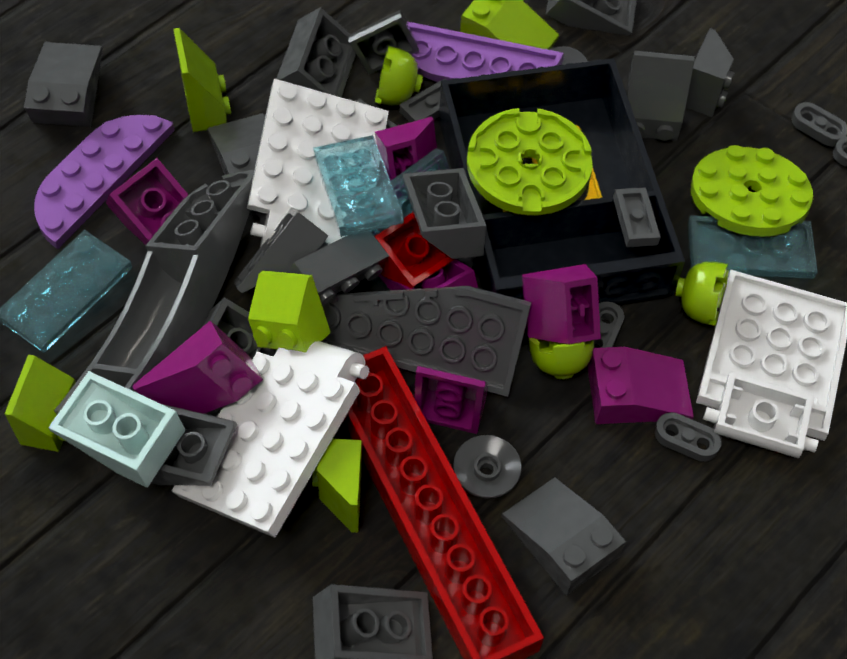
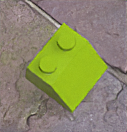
[248,271,331,352]
[5,354,76,452]
[312,439,362,532]

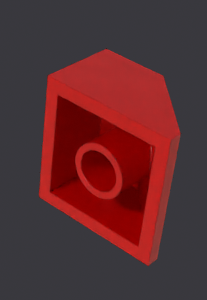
[374,212,457,289]

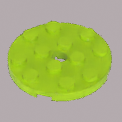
[467,108,593,215]
[691,145,813,237]

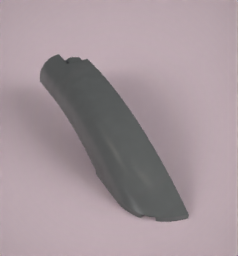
[54,170,254,415]

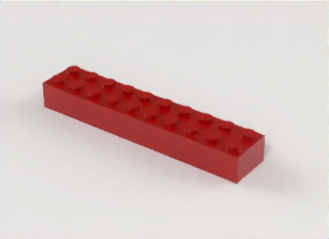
[343,346,544,659]

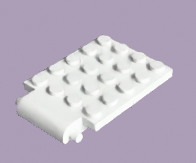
[247,79,389,247]
[696,270,847,458]
[172,341,369,538]

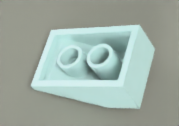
[48,371,185,488]

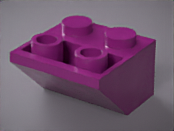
[375,117,440,200]
[522,264,601,344]

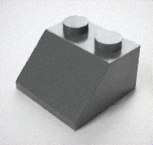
[348,10,420,75]
[685,28,735,117]

